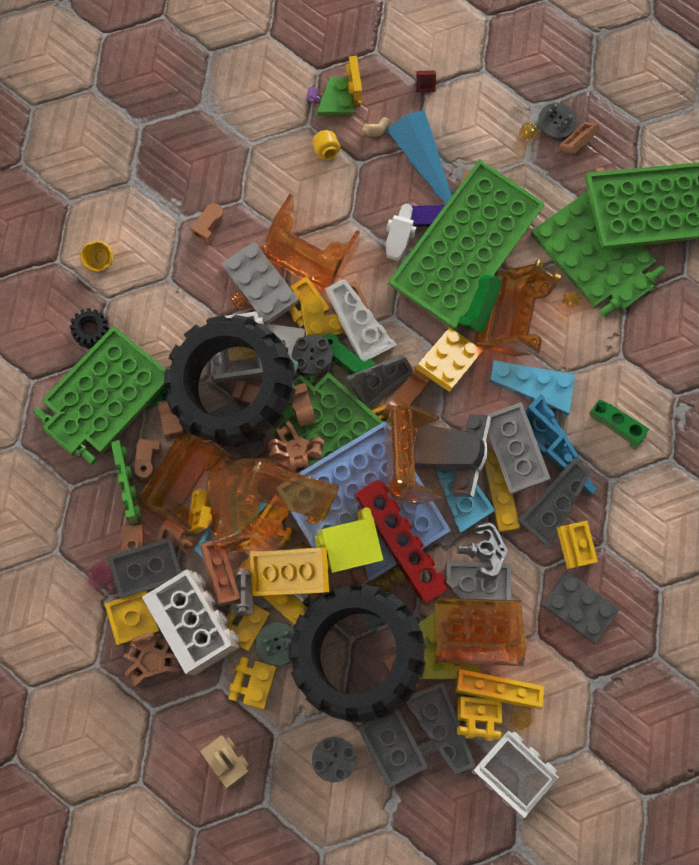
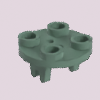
[256,622,295,666]

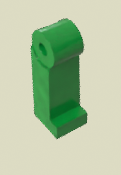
[458,274,502,333]
[323,333,375,375]
[589,400,649,450]

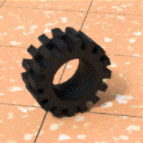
[70,308,109,349]

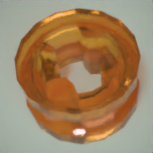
[229,290,247,310]

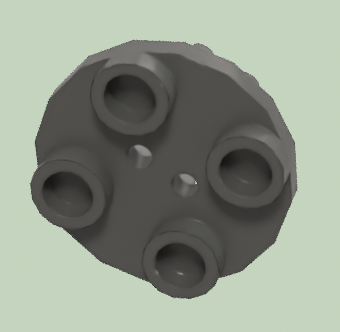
[537,103,577,141]
[292,335,333,375]
[312,737,356,783]

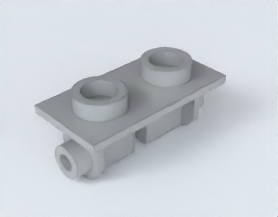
[231,568,253,615]

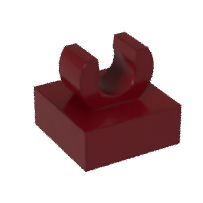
[415,70,436,92]

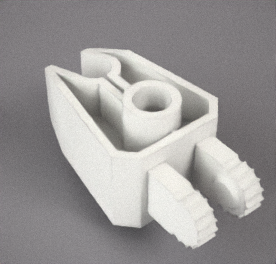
[386,203,416,261]

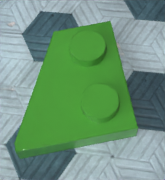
[316,77,354,116]

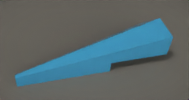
[387,110,452,205]
[525,394,597,495]

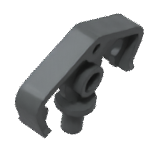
[457,523,507,581]

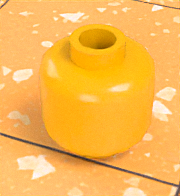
[312,130,340,160]

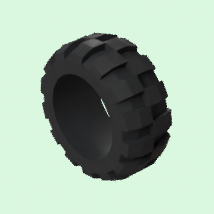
[164,315,296,447]
[288,584,426,722]

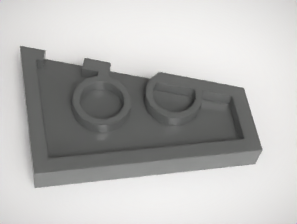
[346,355,413,409]

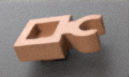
[157,520,197,555]

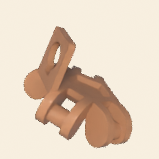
[267,421,325,479]
[123,632,180,688]

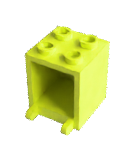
[314,507,383,573]

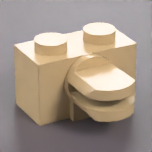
[200,735,250,789]

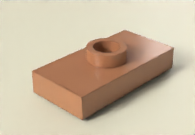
[559,122,601,154]
[121,525,144,552]

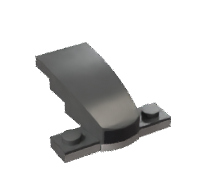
[397,414,491,497]

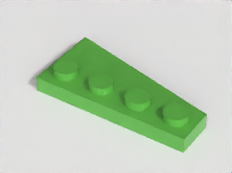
[111,440,142,525]

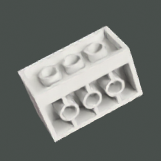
[142,569,240,676]

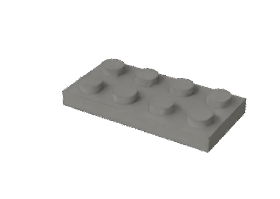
[221,241,300,325]
[488,402,551,495]

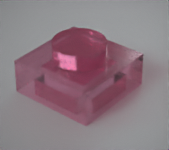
[84,560,114,591]

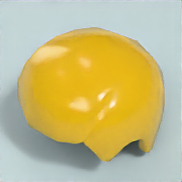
[80,241,113,272]

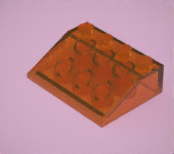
[434,597,527,666]

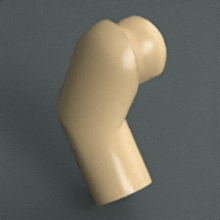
[362,117,391,137]

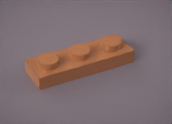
[200,539,241,606]

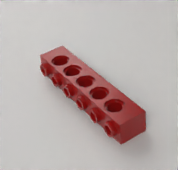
[353,479,447,604]

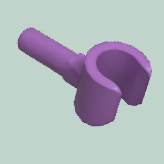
[306,87,322,103]

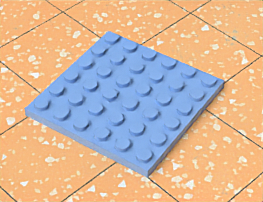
[275,421,451,586]

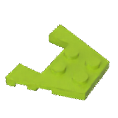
[418,598,481,680]

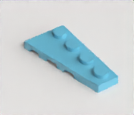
[435,470,495,534]

